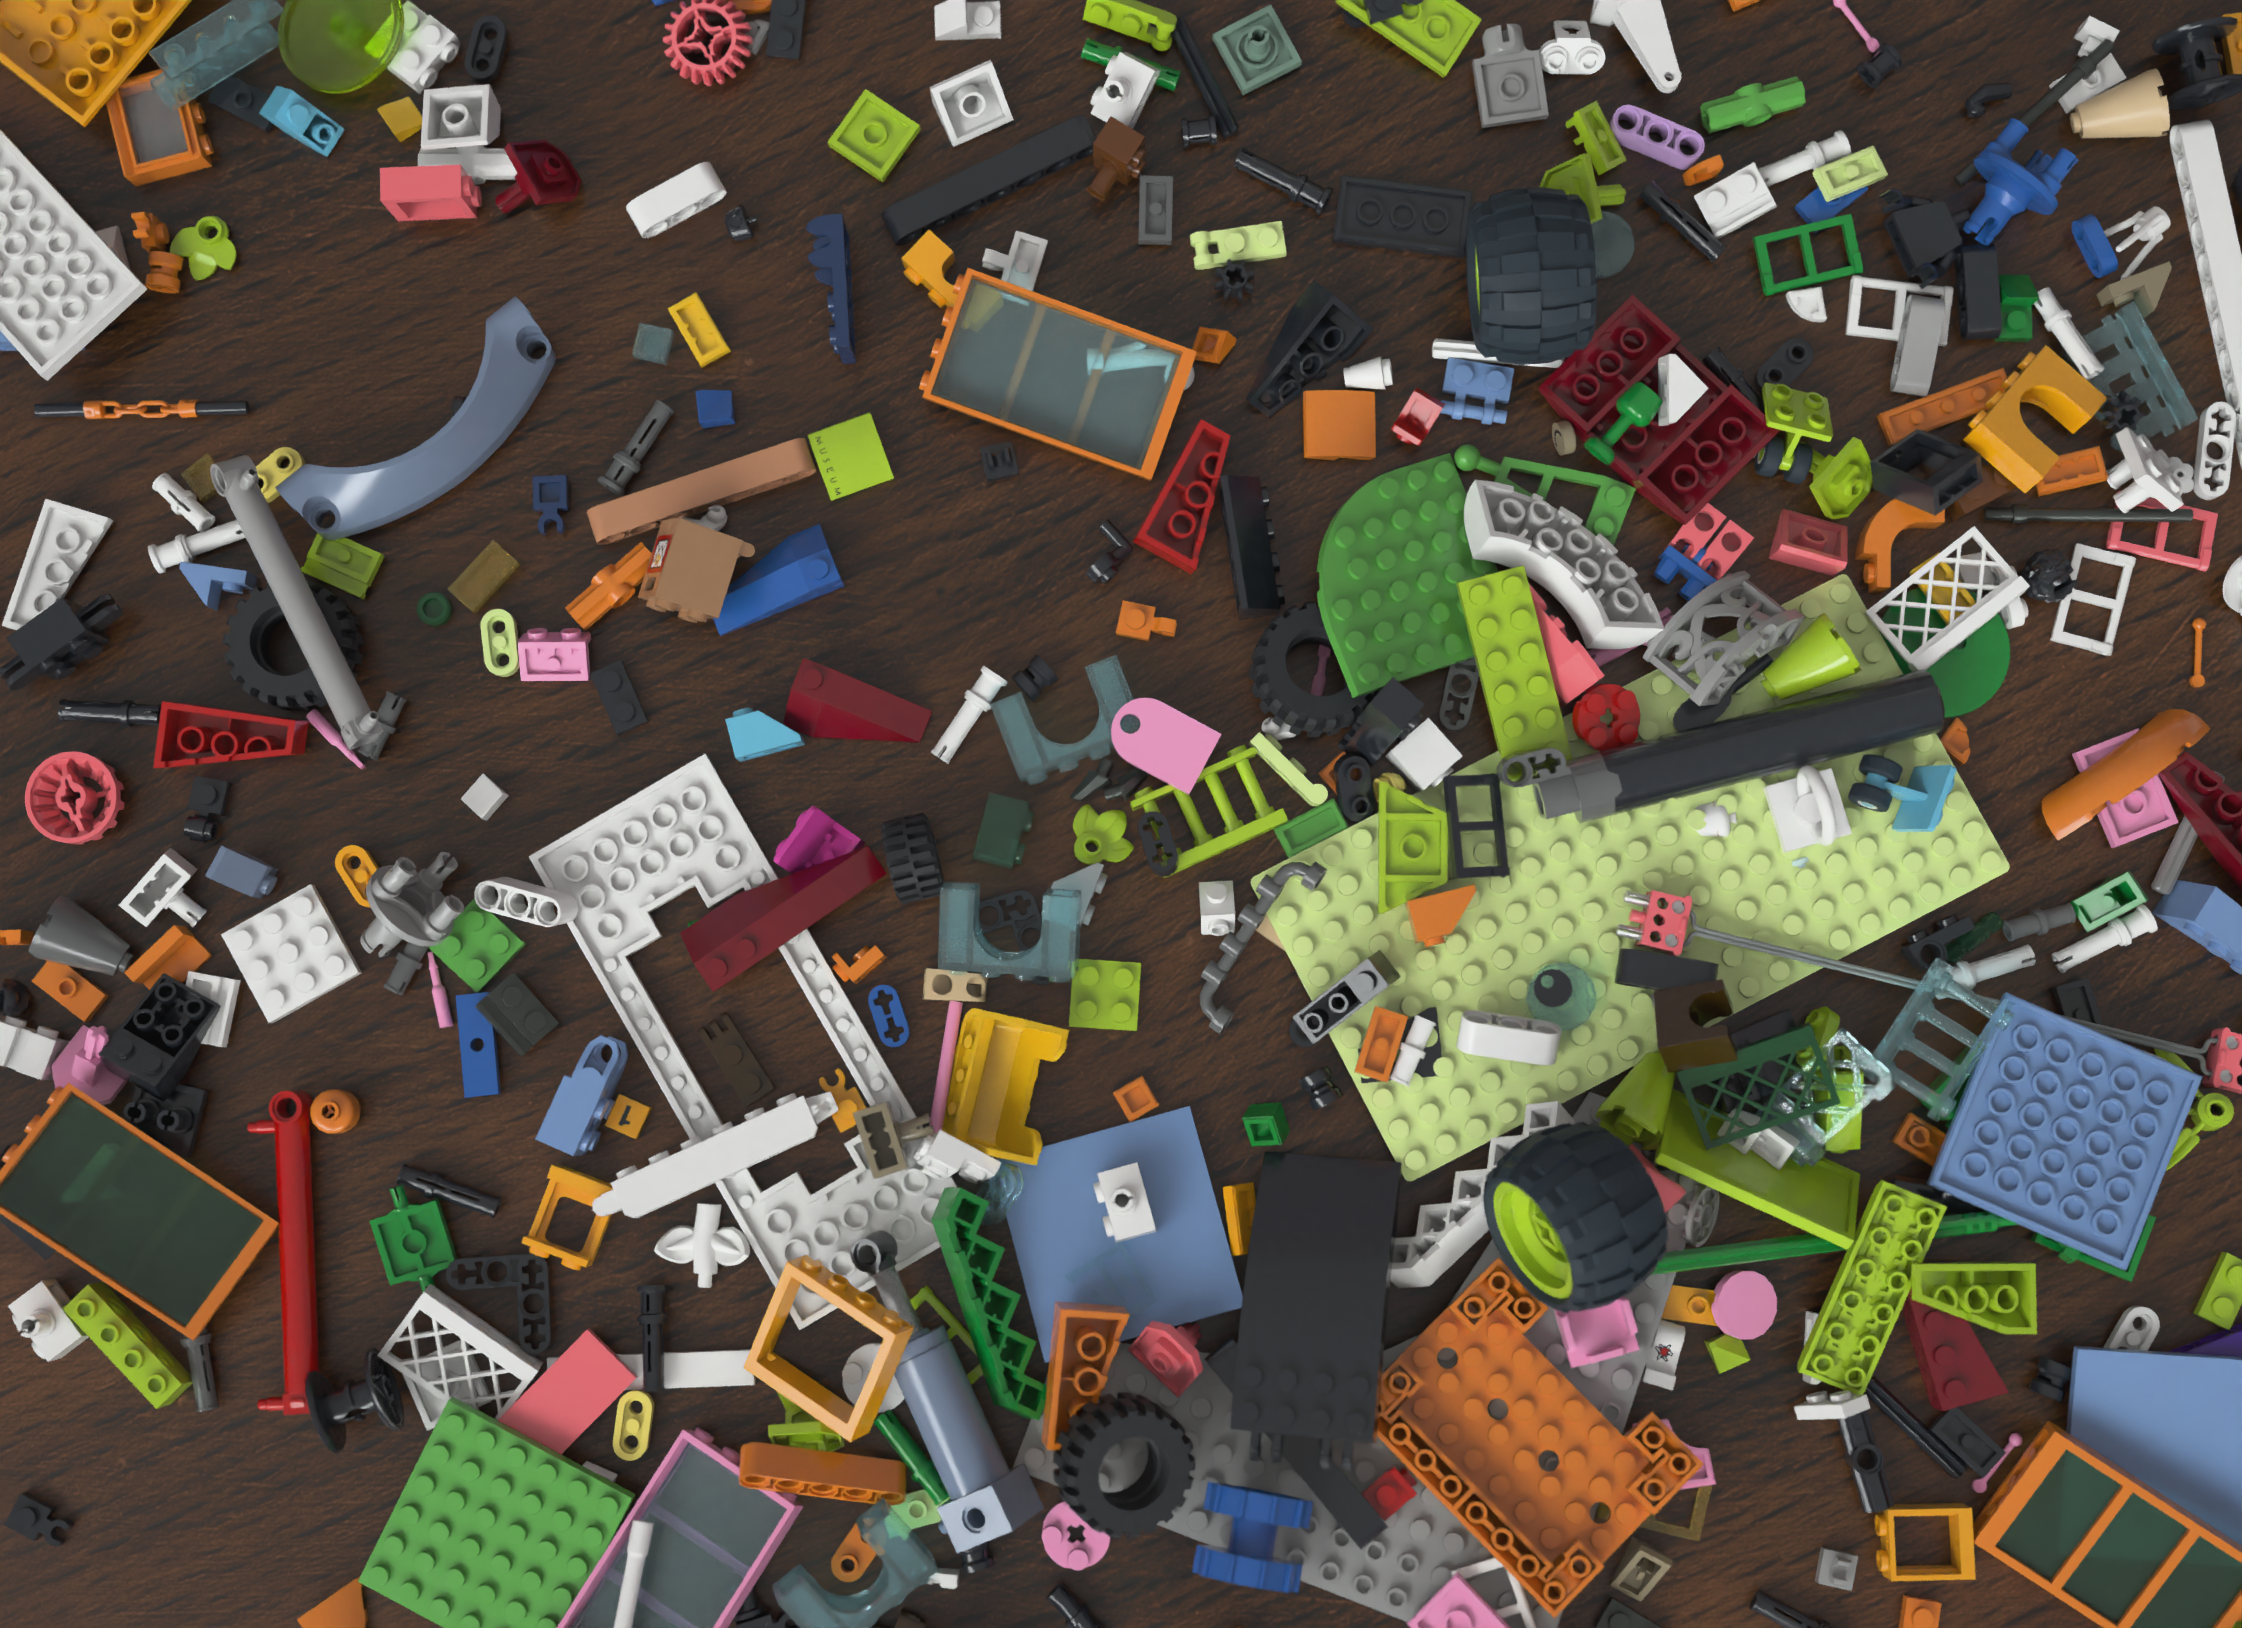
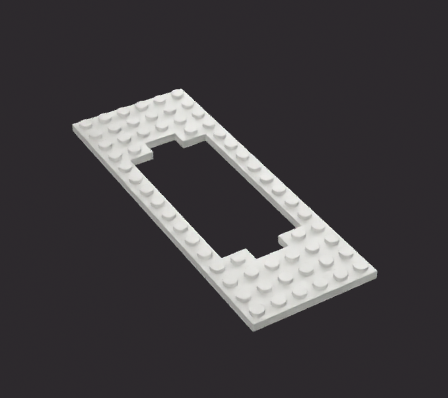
[529,754,958,1330]

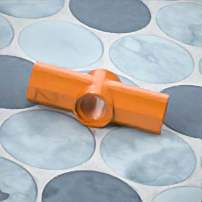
[565,542,652,631]

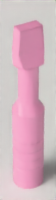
[1310,645,1331,696]
[306,709,365,770]
[428,952,453,1028]

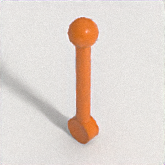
[2189,618,2206,688]

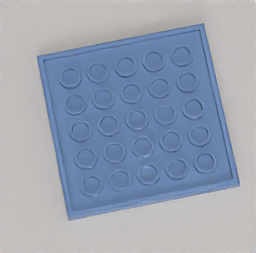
[1927,993,2202,1270]
[996,1106,1243,1363]
[2056,1346,2242,1566]

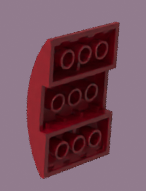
[1538,294,1780,525]

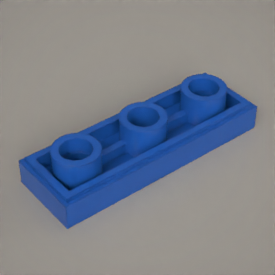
[456,992,501,1098]

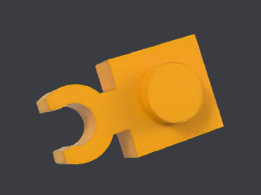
[819,1068,867,1133]

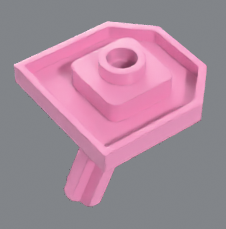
[51,1025,127,1108]

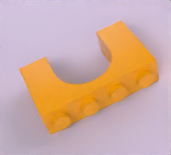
[1963,345,2106,493]

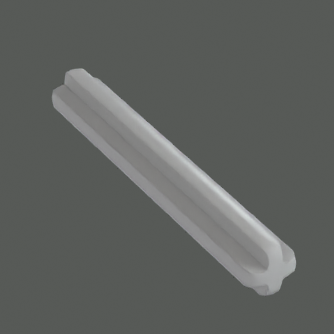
[2151,770,2225,895]

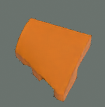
[297,1576,368,1628]

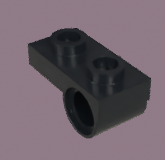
[1900,914,1975,971]

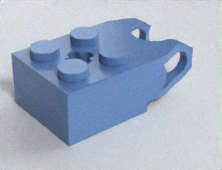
[535,1035,628,1156]

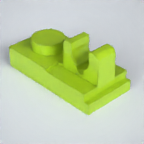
[1565,101,1626,175]

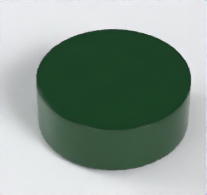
[416,592,453,627]

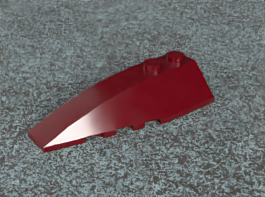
[2158,752,2242,892]
[680,846,888,992]

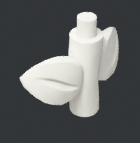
[654,1203,750,1288]

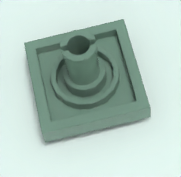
[1212,4,1302,95]

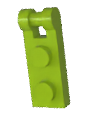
[1083,0,1177,51]

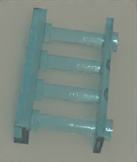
[149,0,284,112]
[1862,957,2015,1122]

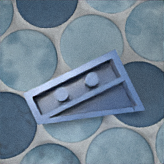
[2152,880,2242,975]

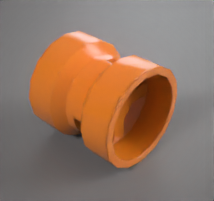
[145,251,183,293]

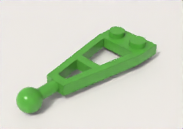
[1454,444,1636,546]

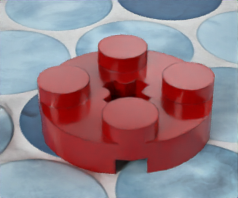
[1572,683,1640,751]

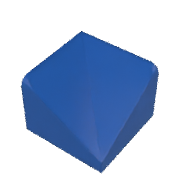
[696,390,736,428]

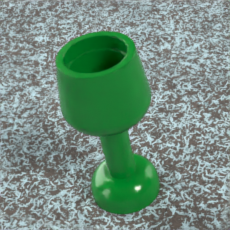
[1584,381,1663,466]

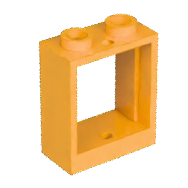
[1875,1503,1976,1581]

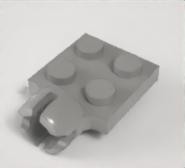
[1472,24,1549,128]

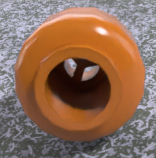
[310,1089,361,1134]

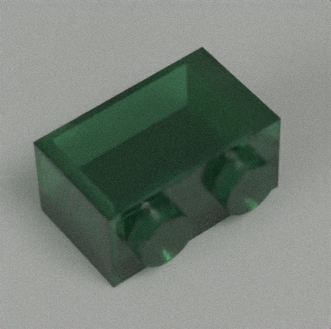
[972,792,1035,871]

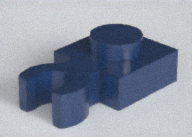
[532,475,569,535]

